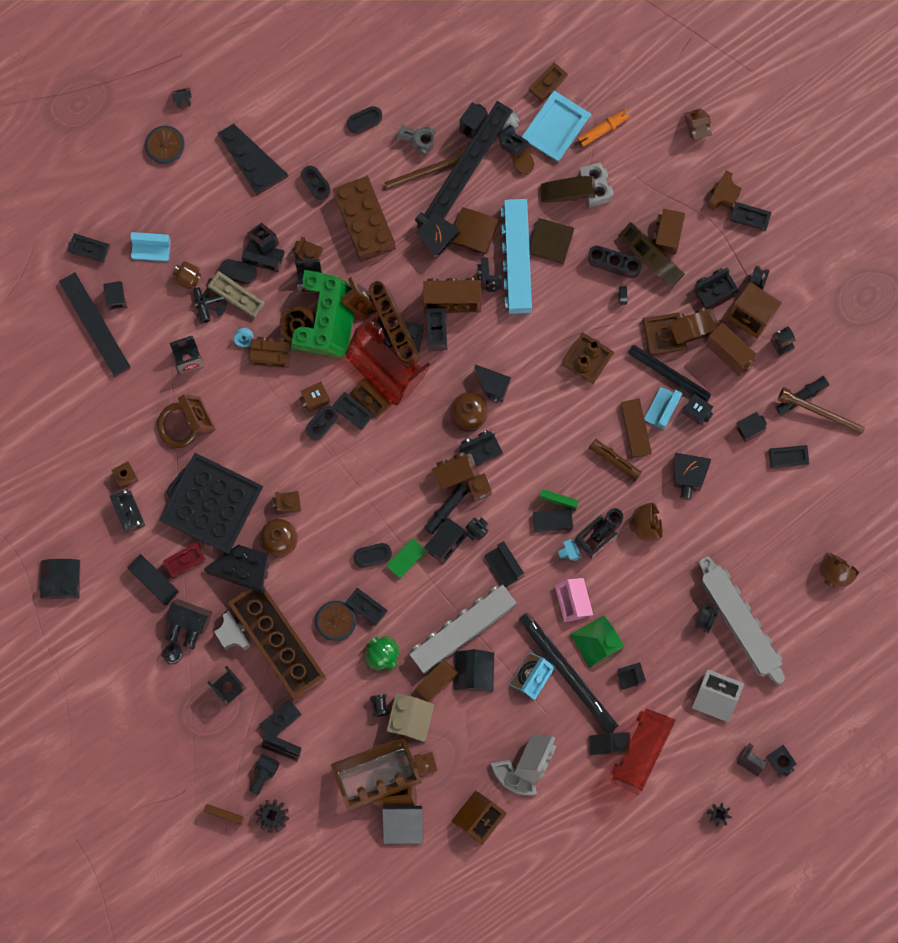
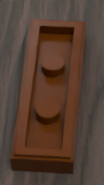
[621,398,652,458]

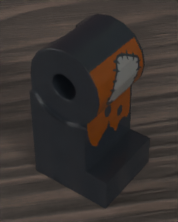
[770,326,796,357]

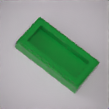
[539,489,579,511]
[386,538,427,579]

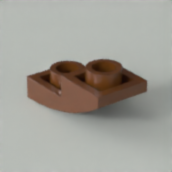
[415,660,458,702]

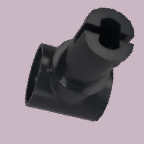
[591,508,624,544]
[249,754,280,795]

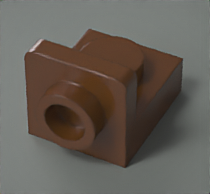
[293,237,323,260]
[272,491,301,514]
[413,752,438,776]

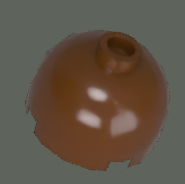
[280,306,316,343]
[450,392,488,432]
[629,502,663,542]
[259,519,298,558]
[820,552,860,588]

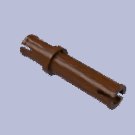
[589,438,642,482]

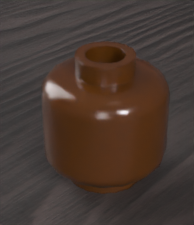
[172,261,202,289]

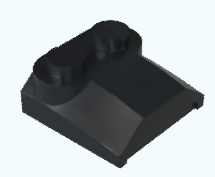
[39,559,80,599]

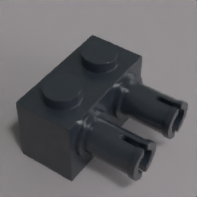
[165,599,213,649]

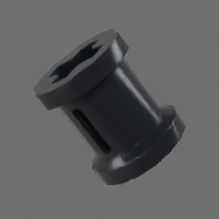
[370,694,390,717]

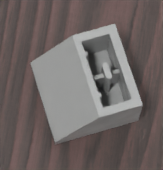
[692,669,744,723]
[514,734,556,784]

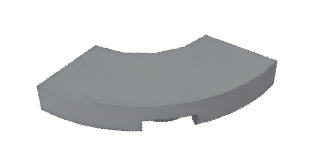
[491,760,537,796]

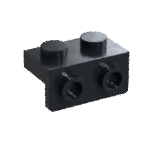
[477,257,501,292]
[694,267,739,309]

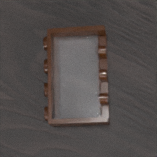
[331,736,422,811]

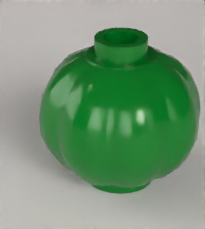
[364,636,400,671]

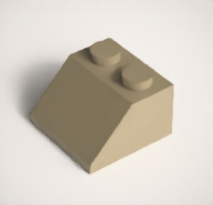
[387,693,434,743]

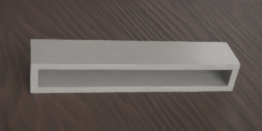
[409,585,517,675]

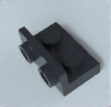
[459,430,503,467]

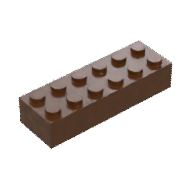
[228,588,326,701]

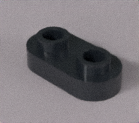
[301,165,331,200]
[306,406,338,440]

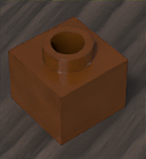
[111,461,139,489]

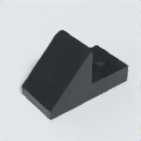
[247,222,279,255]

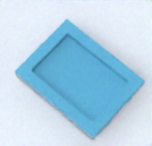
[522,91,591,162]

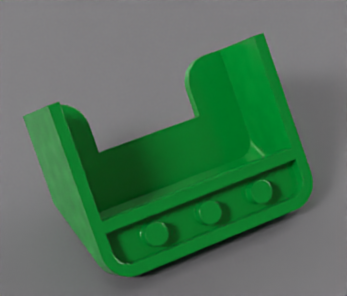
[290,270,355,358]

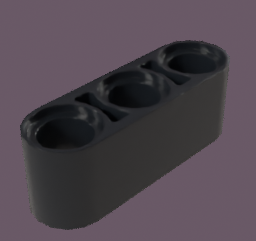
[588,245,641,279]
[127,554,179,606]

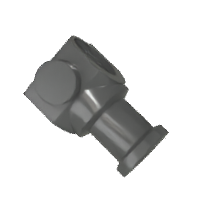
[397,124,435,155]

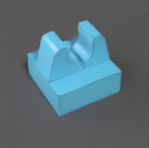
[558,539,582,561]

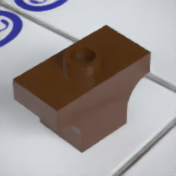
[683,109,712,140]
[707,170,742,211]

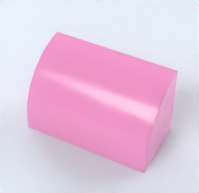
[555,578,593,622]

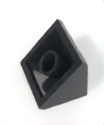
[455,649,495,692]

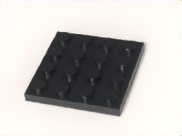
[160,452,263,554]

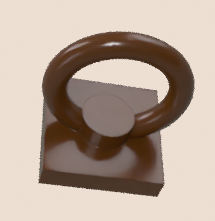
[157,394,216,448]

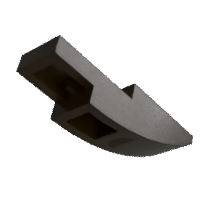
[618,222,685,288]

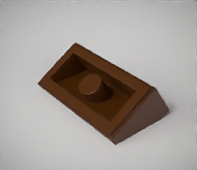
[350,378,392,419]

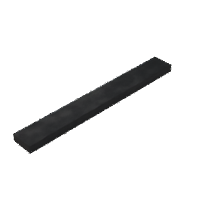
[416,101,513,229]

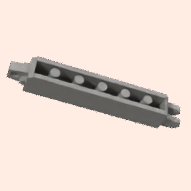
[698,556,785,686]

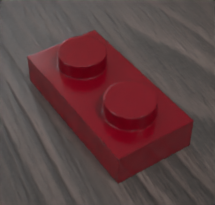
[163,542,206,579]

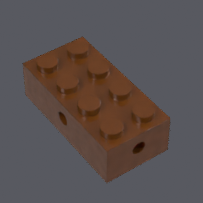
[333,175,396,262]

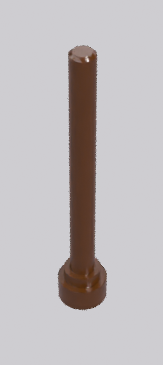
[384,148,466,189]
[778,387,865,434]

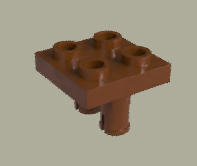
[562,332,614,385]

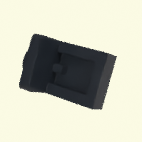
[498,124,529,157]

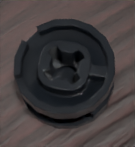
[749,265,770,289]
[694,603,719,634]

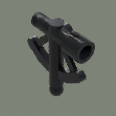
[193,278,226,324]

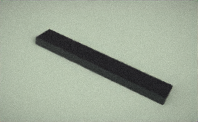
[59,272,131,377]

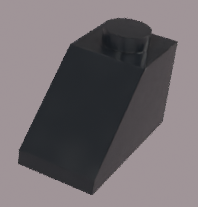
[474,364,511,403]
[589,732,630,755]

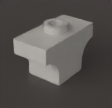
[214,611,251,650]

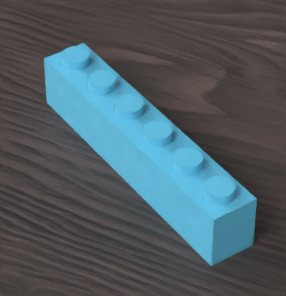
[501,199,532,314]

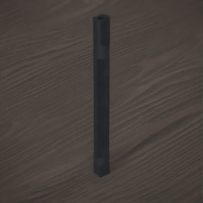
[519,612,619,733]

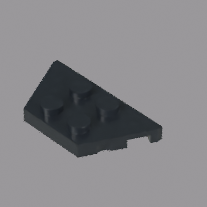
[204,544,270,593]

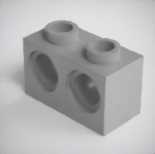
[578,162,614,208]

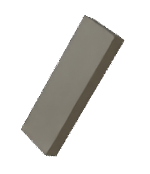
[207,271,265,319]

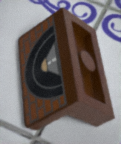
[341,277,376,319]

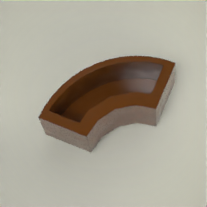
[669,307,719,344]

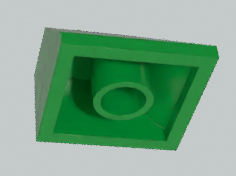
[570,616,624,668]

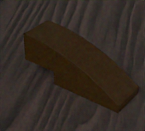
[541,175,595,203]

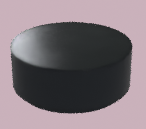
[619,286,628,305]

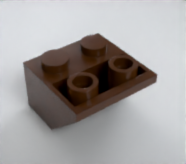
[726,282,782,339]
[451,791,507,846]

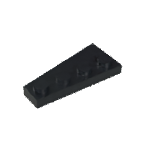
[218,123,289,195]

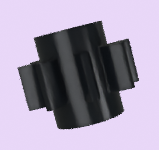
[465,517,489,541]
[707,803,732,827]

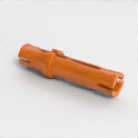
[577,108,630,148]

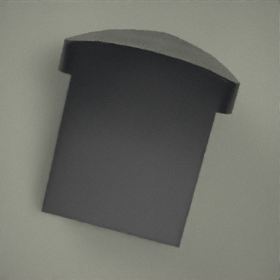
[737,743,767,777]

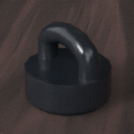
[161,643,183,664]

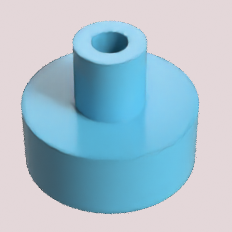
[234,328,254,347]

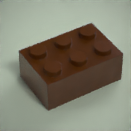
[423,278,481,313]

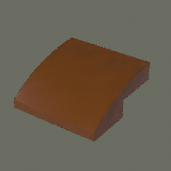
[451,207,499,254]

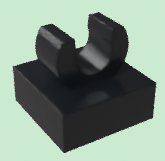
[172,87,192,109]

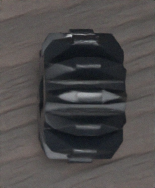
[256,799,289,833]

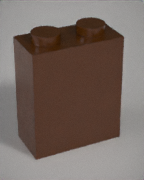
[706,323,756,376]

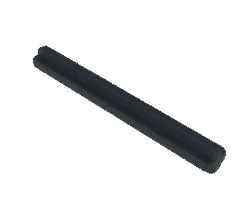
[628,345,712,402]

